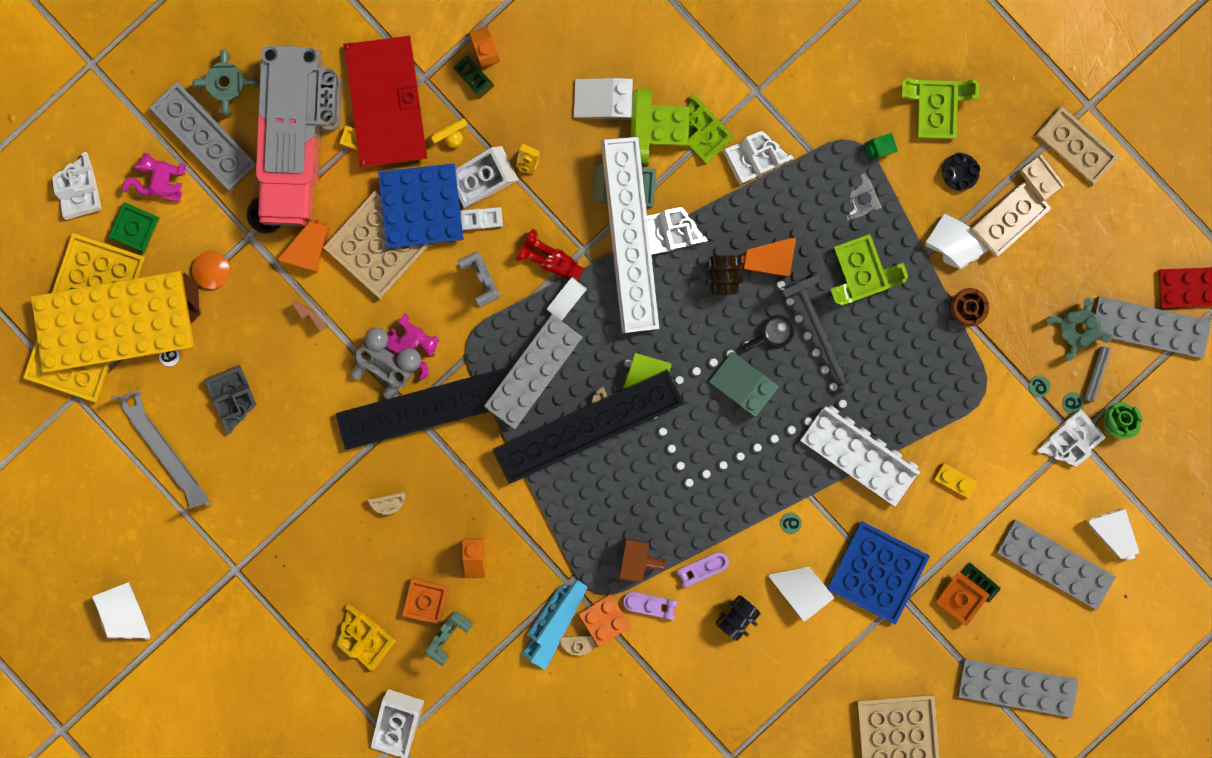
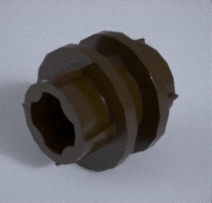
[704,255,743,295]

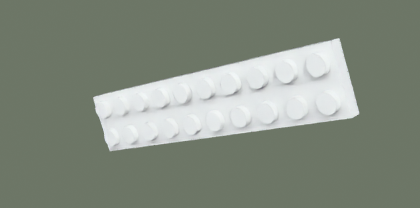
[601,137,659,333]

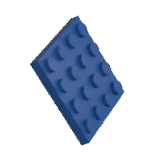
[378,163,464,249]
[827,521,930,625]

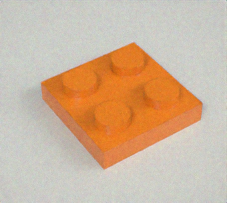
[936,572,990,626]
[402,578,449,625]
[578,594,631,647]

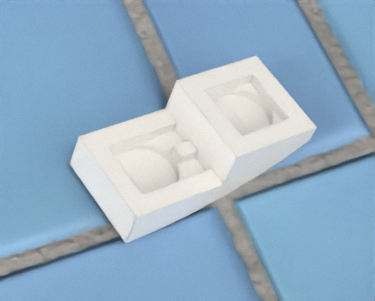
[461,207,503,230]
[547,277,587,321]

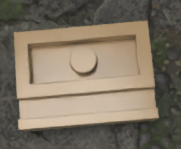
[1019,154,1064,202]

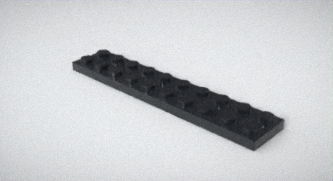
[335,366,512,450]
[493,369,684,484]

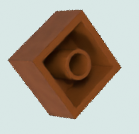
[619,538,666,582]

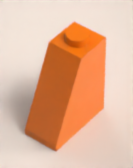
[469,26,500,68]
[278,220,330,272]
[740,238,796,277]
[462,538,485,577]

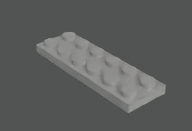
[150,82,257,191]
[1094,296,1212,359]
[483,314,583,430]
[996,520,1116,610]
[958,658,1079,718]

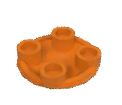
[192,251,230,289]

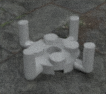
[457,252,500,307]

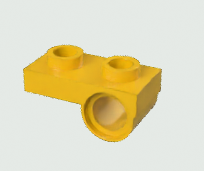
[515,144,541,175]

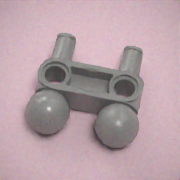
[350,327,421,399]

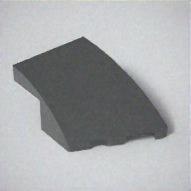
[204,364,257,435]

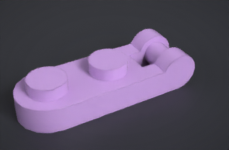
[675,552,729,588]
[624,592,678,620]

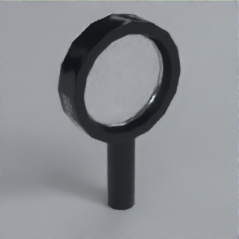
[742,315,794,352]

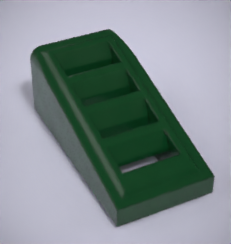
[453,55,494,98]
[961,563,1001,603]

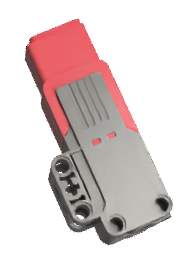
[256,46,342,227]

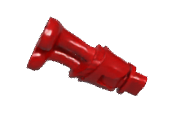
[515,228,585,281]

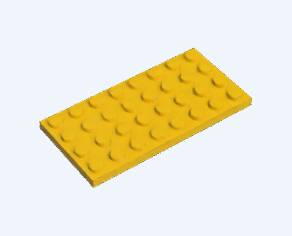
[23,233,146,403]
[31,271,194,373]

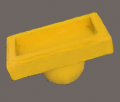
[431,117,468,148]

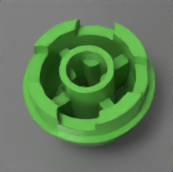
[1103,402,1142,439]

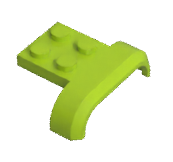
[901,77,980,139]
[631,88,690,165]
[830,234,908,306]

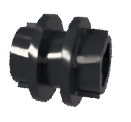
[715,595,761,641]

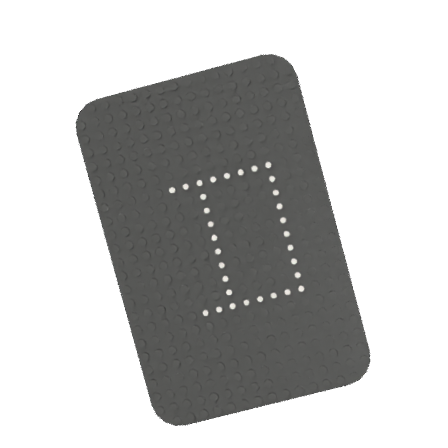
[466,139,987,595]

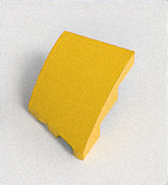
[337,604,396,671]

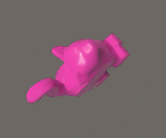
[122,153,186,202]
[386,314,439,380]

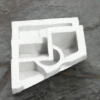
[723,131,794,185]
[52,152,102,220]
[647,207,707,255]
[926,214,989,269]
[1037,408,1106,467]
[768,566,834,622]
[92,582,151,640]

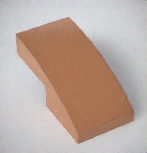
[292,301,327,331]

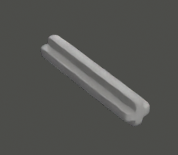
[1084,346,1111,402]

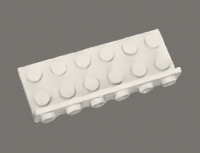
[800,405,920,506]

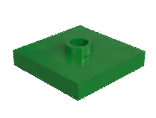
[109,202,160,253]

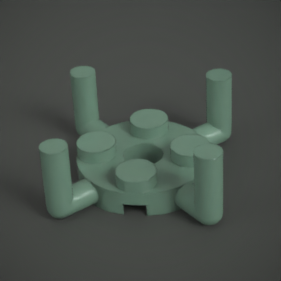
[192,49,260,117]
[1047,297,1113,361]
[425,611,474,666]

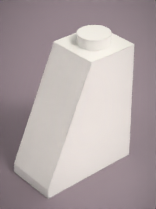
[1085,508,1140,561]

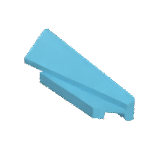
[521,579,587,669]

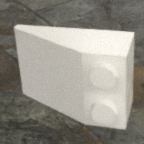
[574,78,633,120]
[456,146,519,208]
[371,689,424,758]

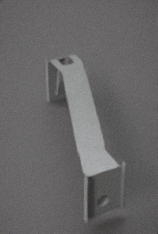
[111,389,212,513]

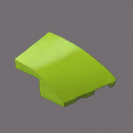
[688,94,735,164]
[622,353,672,419]

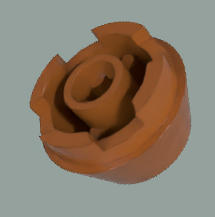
[951,288,989,326]

